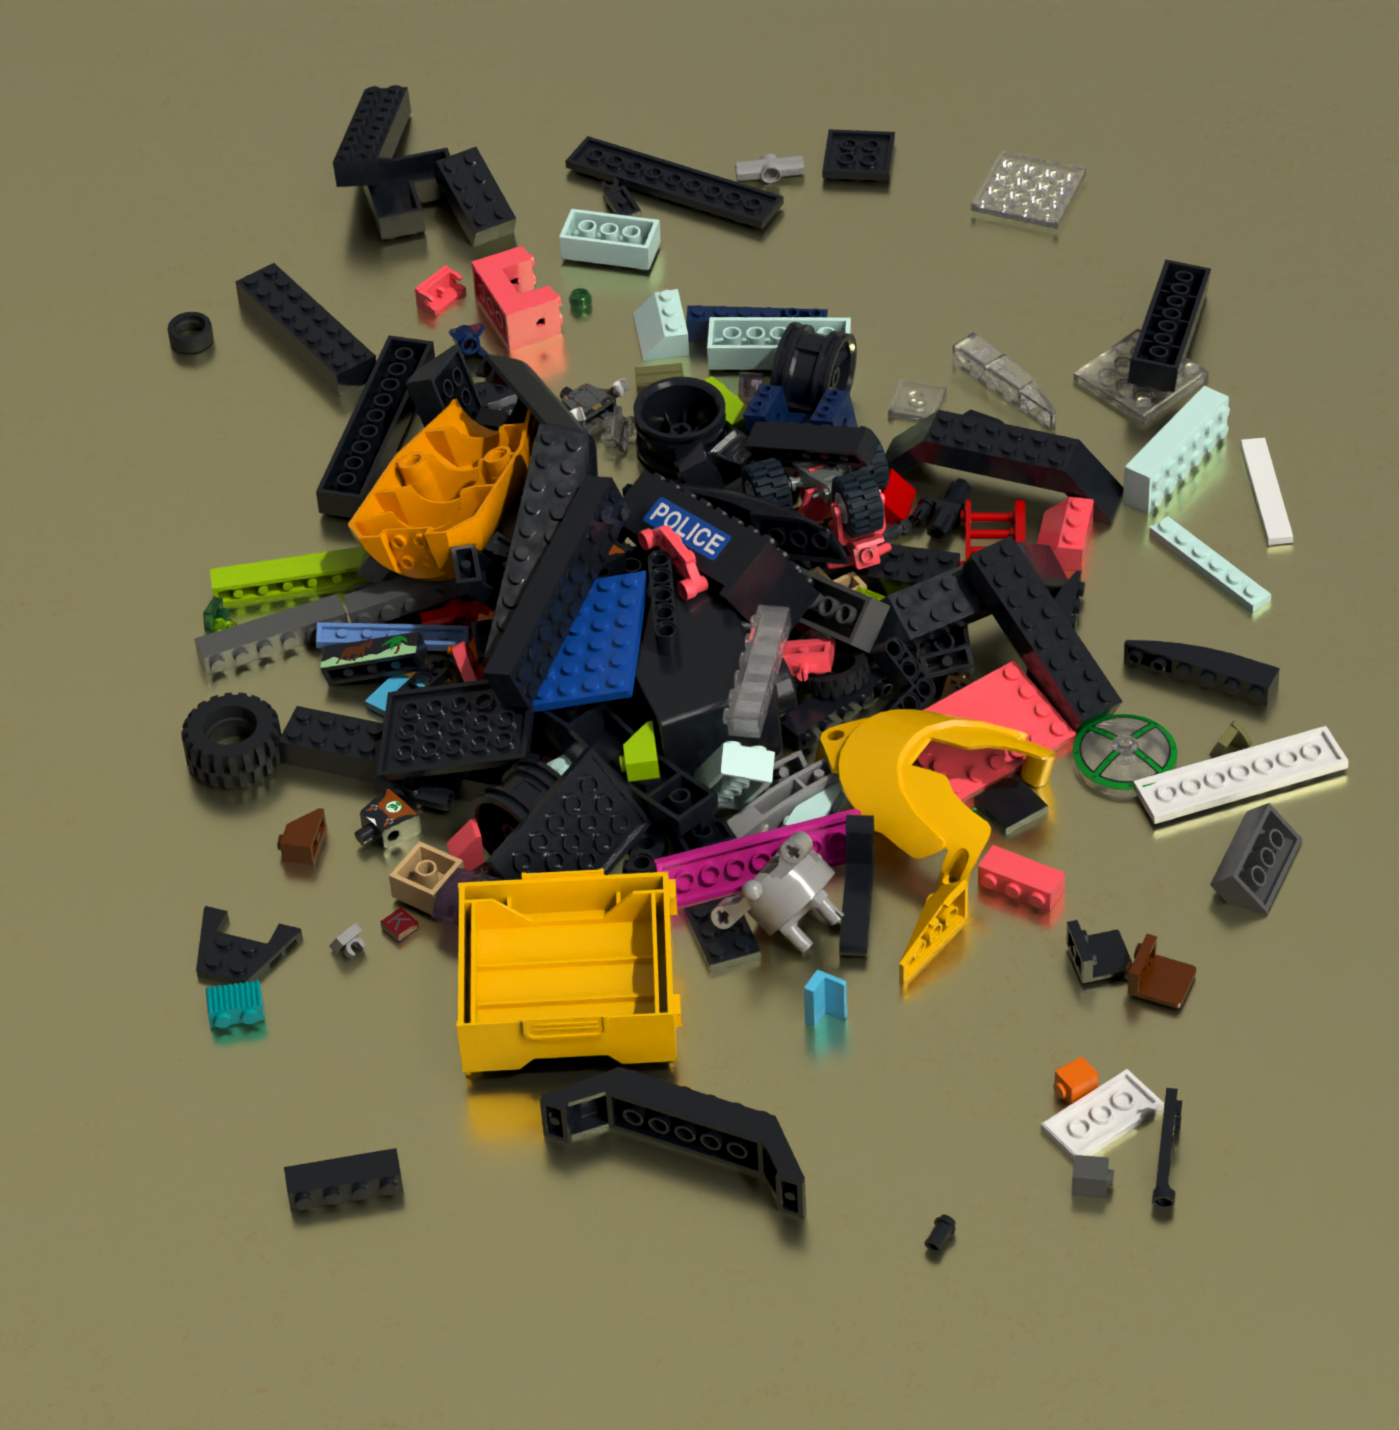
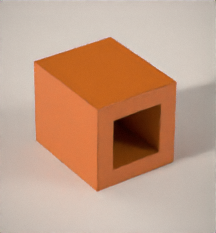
[1053,1056,1099,1105]

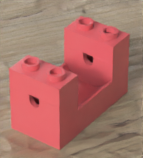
[471,246,563,351]

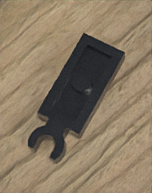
[602,178,642,218]

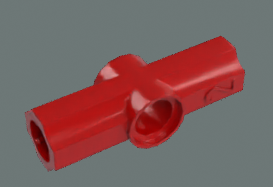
[419,599,495,629]

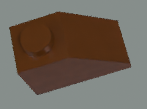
[277,808,327,865]

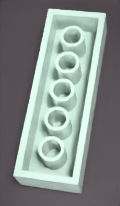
[707,317,851,370]
[1123,386,1230,514]

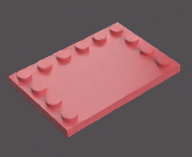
[914,660,1076,802]

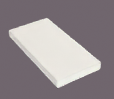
[1041,1069,1164,1161]

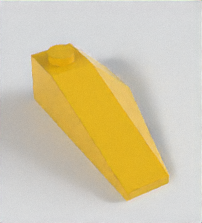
[899,880,968,984]

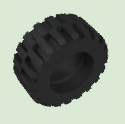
[181,692,282,789]

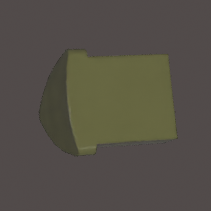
[1209,721,1253,758]

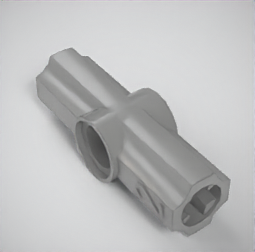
[735,154,804,183]

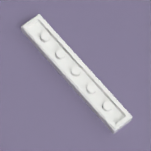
[1241,438,1293,545]

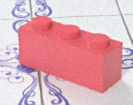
[978,845,1065,912]

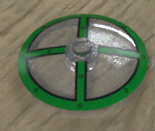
[1072,714,1178,797]

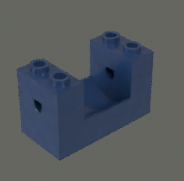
[743,384,858,466]

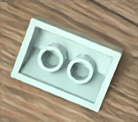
[633,289,689,361]

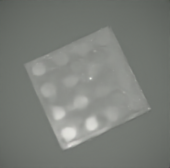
[971,150,1086,229]
[1073,328,1209,424]

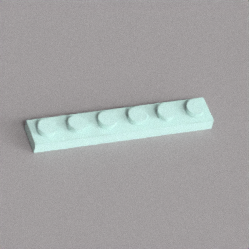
[1149,516,1271,613]

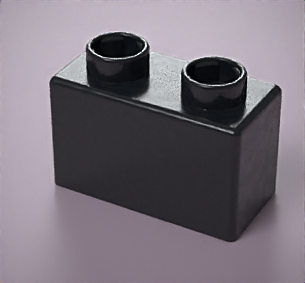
[623,569,798,777]

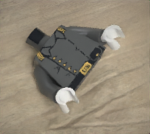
[560,379,630,433]

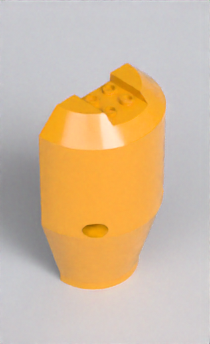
[348,399,537,581]

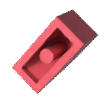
[447,818,484,874]

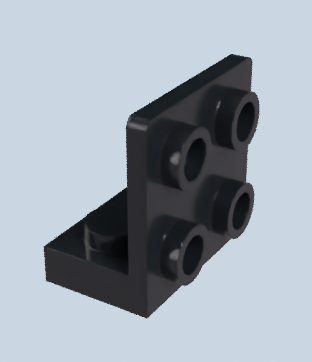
[1066,920,1132,984]

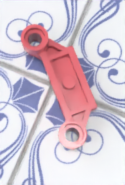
[638,525,708,601]

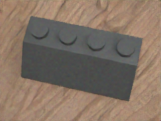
[1210,803,1302,914]

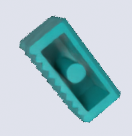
[205,980,265,1028]

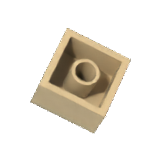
[389,841,465,916]

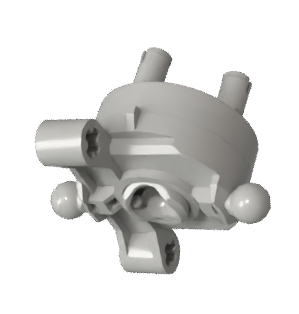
[711,831,844,954]

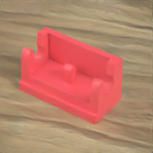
[415,265,466,316]

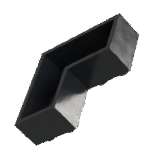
[363,148,450,240]

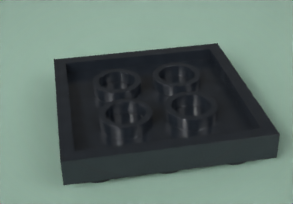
[822,129,895,181]

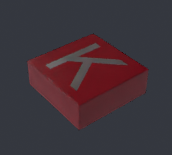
[380,907,419,942]

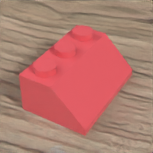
[1037,497,1094,571]

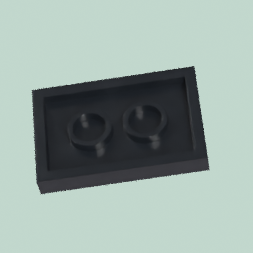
[684,894,761,973]

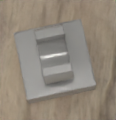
[329,922,366,959]

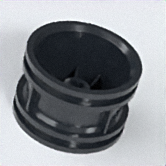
[770,322,857,414]
[633,377,727,483]

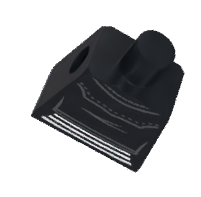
[708,428,762,480]

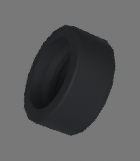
[167,312,213,353]

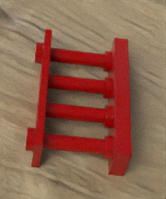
[960,500,1025,566]

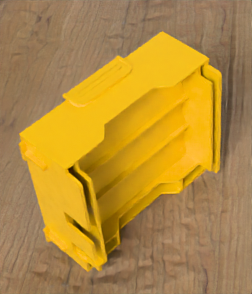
[456,868,682,1076]

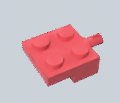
[778,638,836,681]

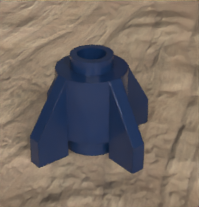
[448,323,488,357]

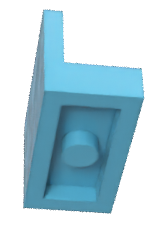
[804,969,847,1028]

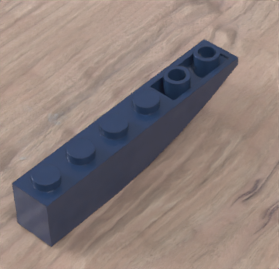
[686,305,828,342]

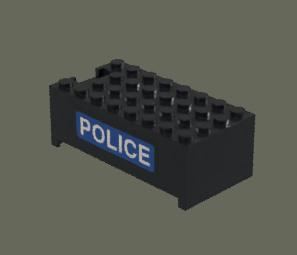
[616,470,820,650]

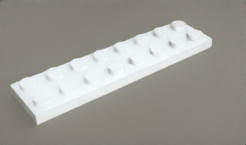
[1133,726,1348,824]

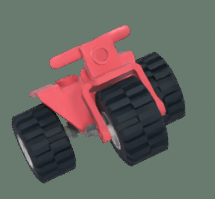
[742,433,892,569]

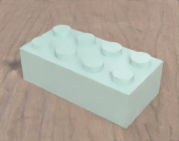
[559,209,661,270]
[693,741,775,811]

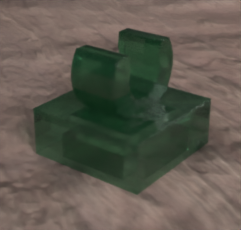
[203,596,232,633]

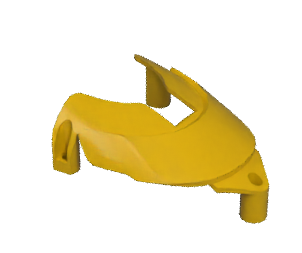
[814,709,1058,889]

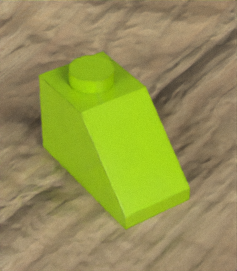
[619,721,660,782]

